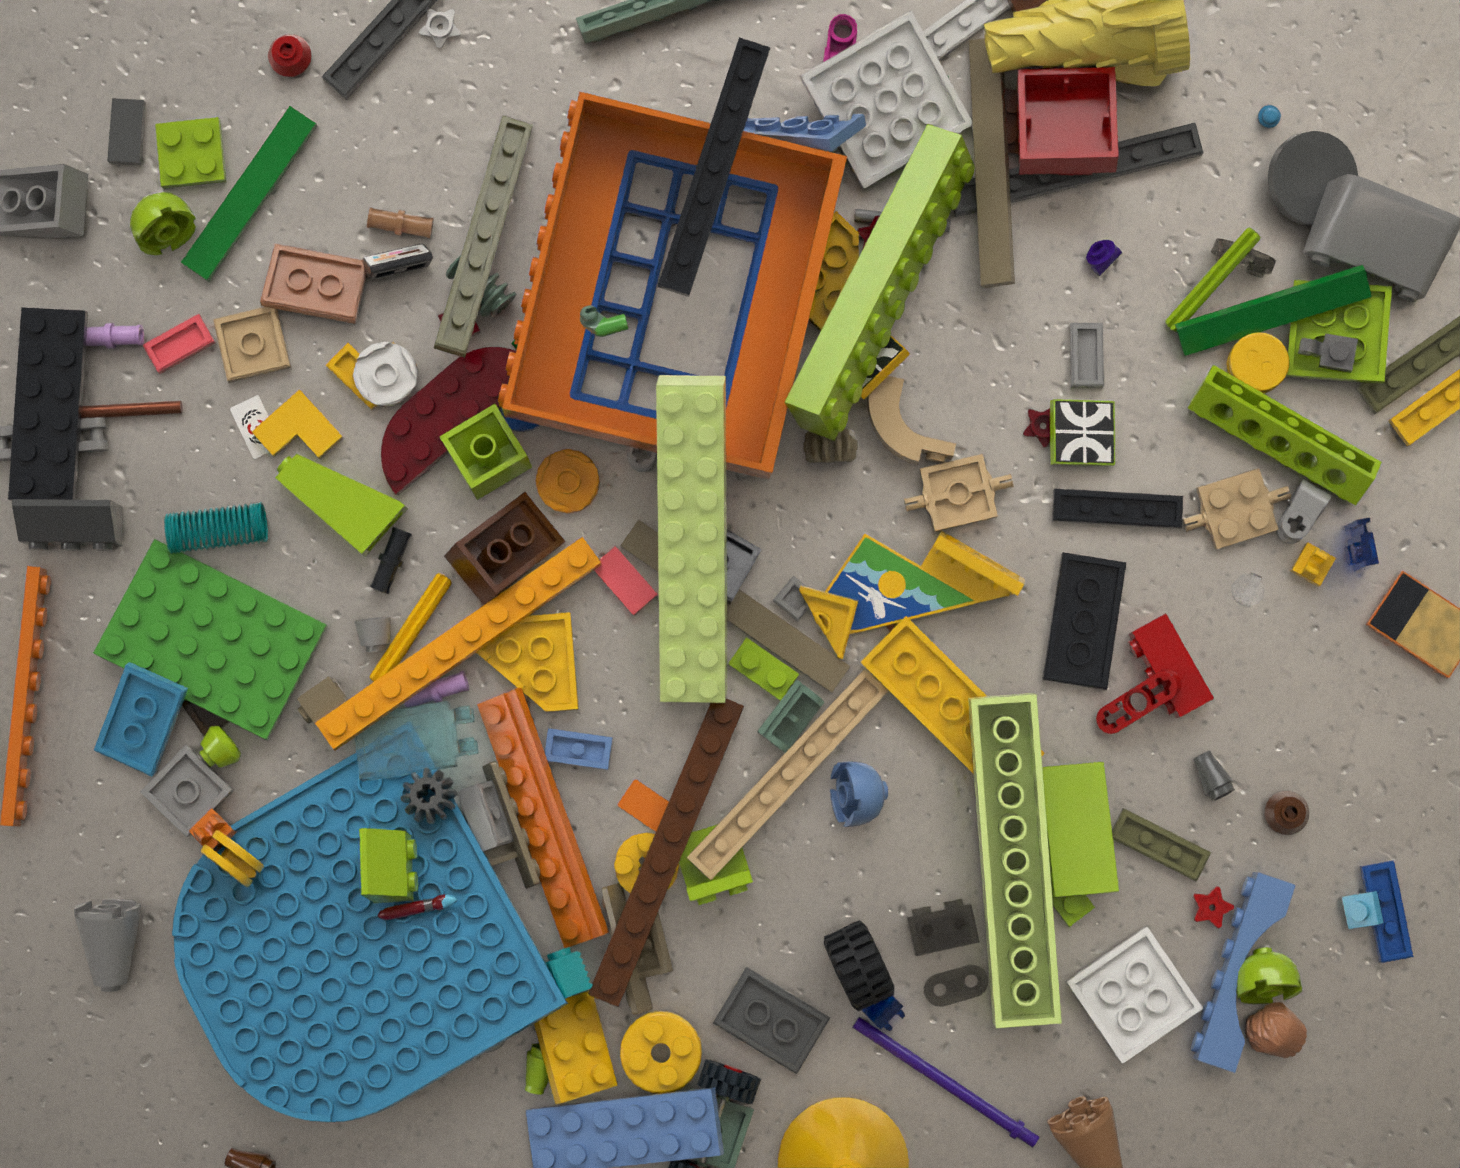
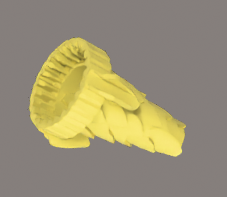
[984,0,1190,87]

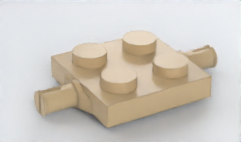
[904,454,1014,532]
[1182,468,1291,549]

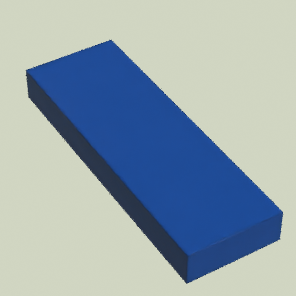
[1360,860,1414,963]

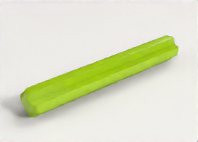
[1165,227,1261,332]

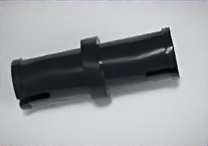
[370,527,412,594]

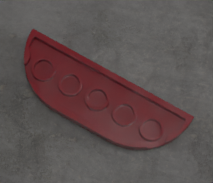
[381,347,516,495]

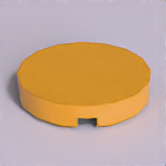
[535,449,600,514]

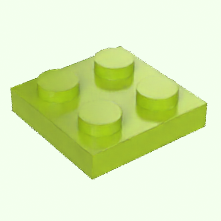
[155,117,226,189]

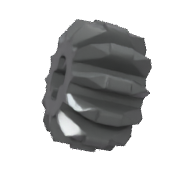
[401,768,457,824]

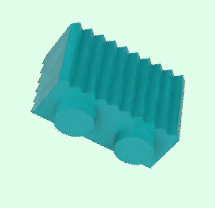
[545,947,593,998]

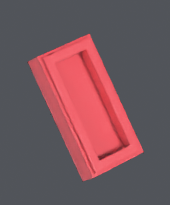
[143,314,216,374]
[594,546,658,616]

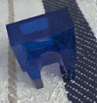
[861,996,905,1031]

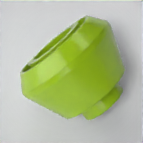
[199,726,241,768]

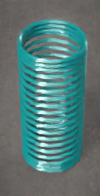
[164,501,268,554]

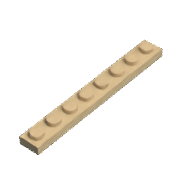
[687,669,888,880]

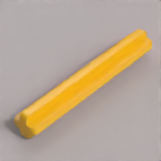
[369,573,452,682]

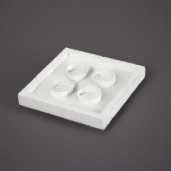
[1065,926,1203,1064]

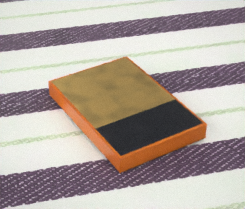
[1365,571,1460,679]

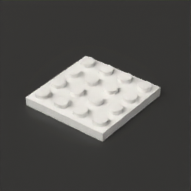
[799,11,973,189]

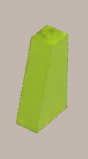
[275,454,408,557]

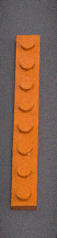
[0,566,51,827]

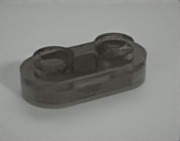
[1211,238,1276,278]
[923,964,988,1007]

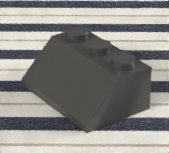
[12,499,123,551]

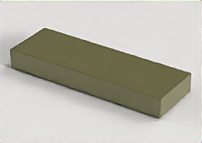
[1112,808,1211,882]

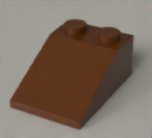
[444,492,566,605]

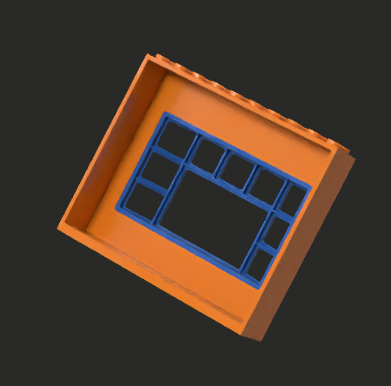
[498,91,847,480]

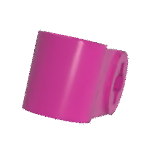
[823,14,857,62]

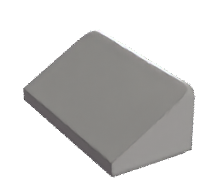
[458,780,514,851]

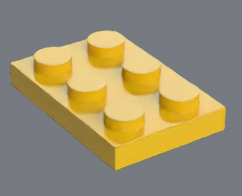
[534,991,618,1104]

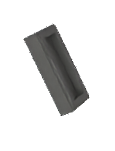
[107,98,146,165]

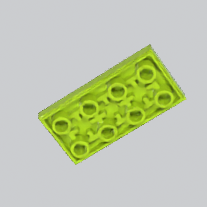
[1042,762,1119,898]

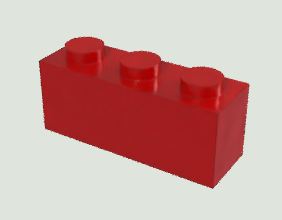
[1128,613,1214,718]

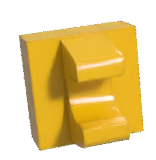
[1290,542,1336,587]

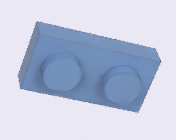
[545,728,613,770]

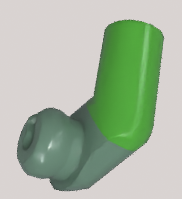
[580,305,628,337]

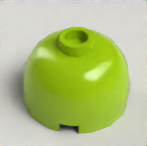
[130,192,196,256]
[1236,947,1302,1005]

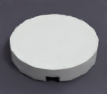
[353,342,418,407]

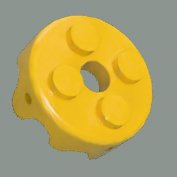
[620,1011,702,1094]

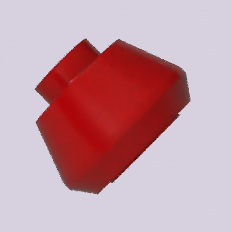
[268,34,312,77]

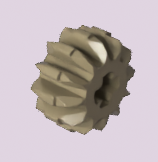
[803,429,858,463]

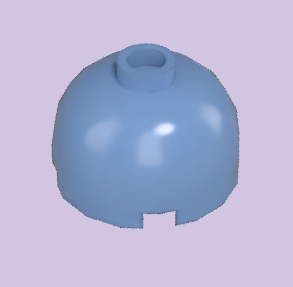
[830,761,888,827]

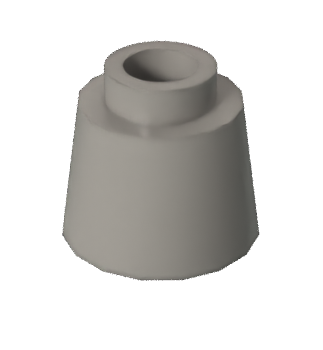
[355,617,391,652]

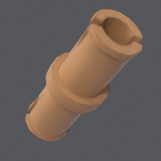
[367,207,434,238]

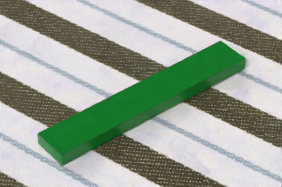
[181,106,317,282]
[1175,265,1372,356]

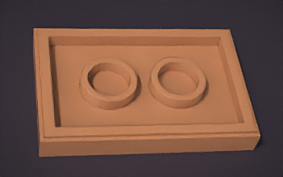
[260,244,367,324]

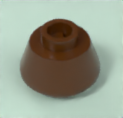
[1265,791,1309,835]

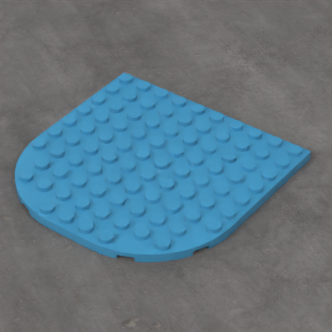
[172,721,568,1123]

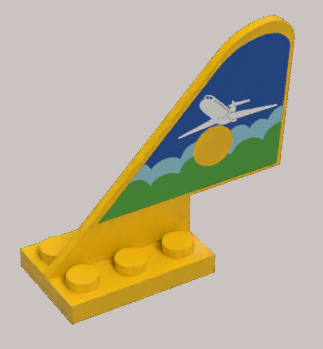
[813,531,1025,634]

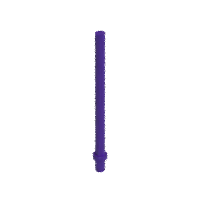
[852,1017,1040,1148]

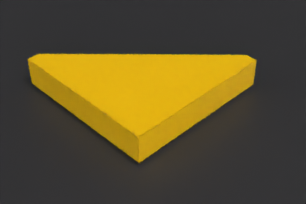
[799,585,858,659]

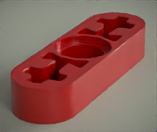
[1096,669,1182,734]

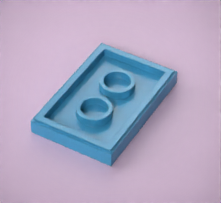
[94,662,188,777]

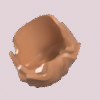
[1245,1002,1307,1058]

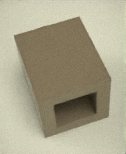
[297,676,348,725]

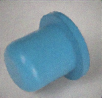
[1258,105,1281,128]

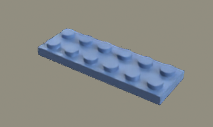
[526,1087,724,1168]

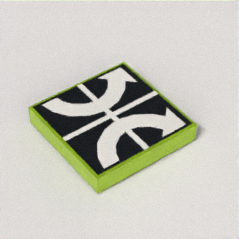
[1050,399,1115,466]

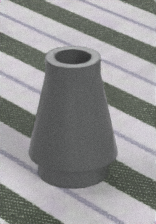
[1193,751,1235,801]

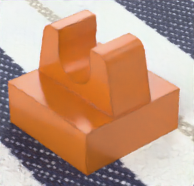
[189,808,237,852]

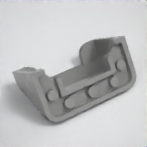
[1303,174,1460,302]

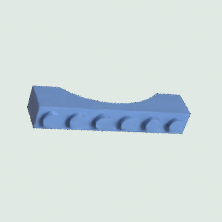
[1191,872,1296,1073]

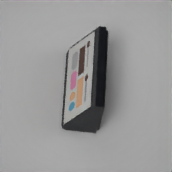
[362,244,433,280]

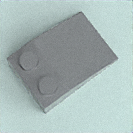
[0,164,88,238]

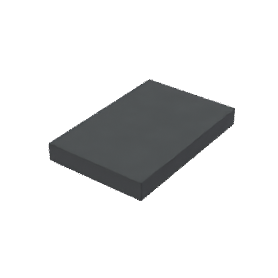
[713,967,830,1074]

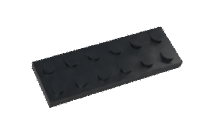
[8,307,88,501]

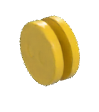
[1226,332,1289,394]
[200,830,264,887]

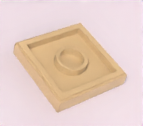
[213,307,291,383]

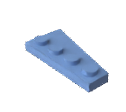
[744,114,866,152]

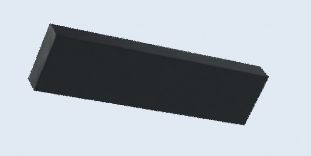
[1052,488,1183,529]

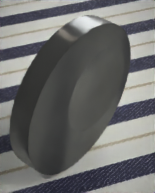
[1268,131,1358,225]

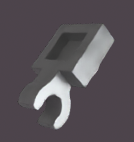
[1298,334,1358,373]

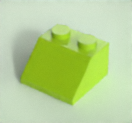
[439,404,532,500]
[359,828,418,903]

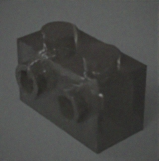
[906,898,980,956]

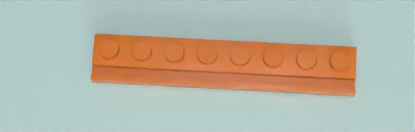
[477,688,609,948]

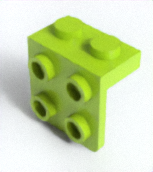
[679,824,753,905]

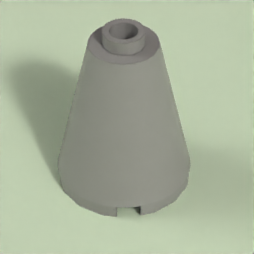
[74,899,141,992]

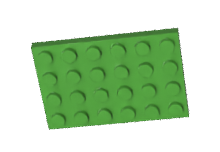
[93,539,328,741]

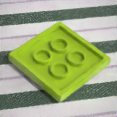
[1286,280,1392,384]

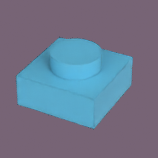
[1342,891,1383,929]

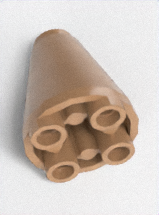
[1047,1096,1123,1168]

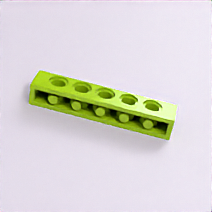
[1188,365,1382,506]

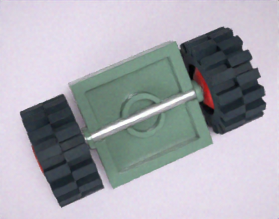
[668,1059,761,1168]

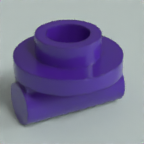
[1086,240,1122,276]

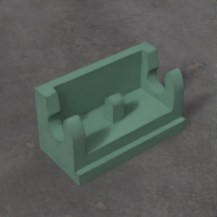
[757,680,824,753]

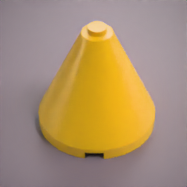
[778,1097,909,1168]

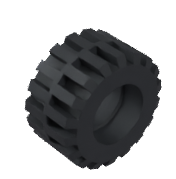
[824,920,894,1012]

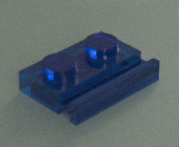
[1344,517,1379,572]

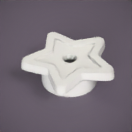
[419,8,461,48]

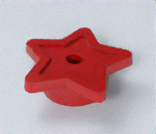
[1193,886,1234,929]

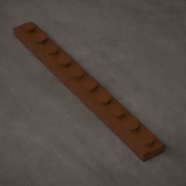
[588,699,744,1007]

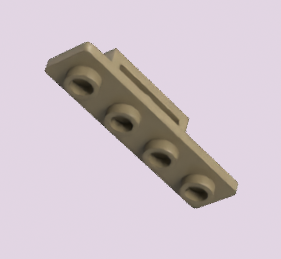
[482,761,541,889]
[602,883,673,1015]

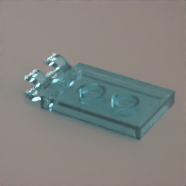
[355,701,479,782]

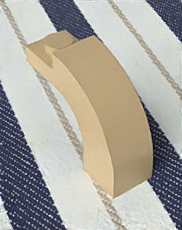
[867,376,956,465]

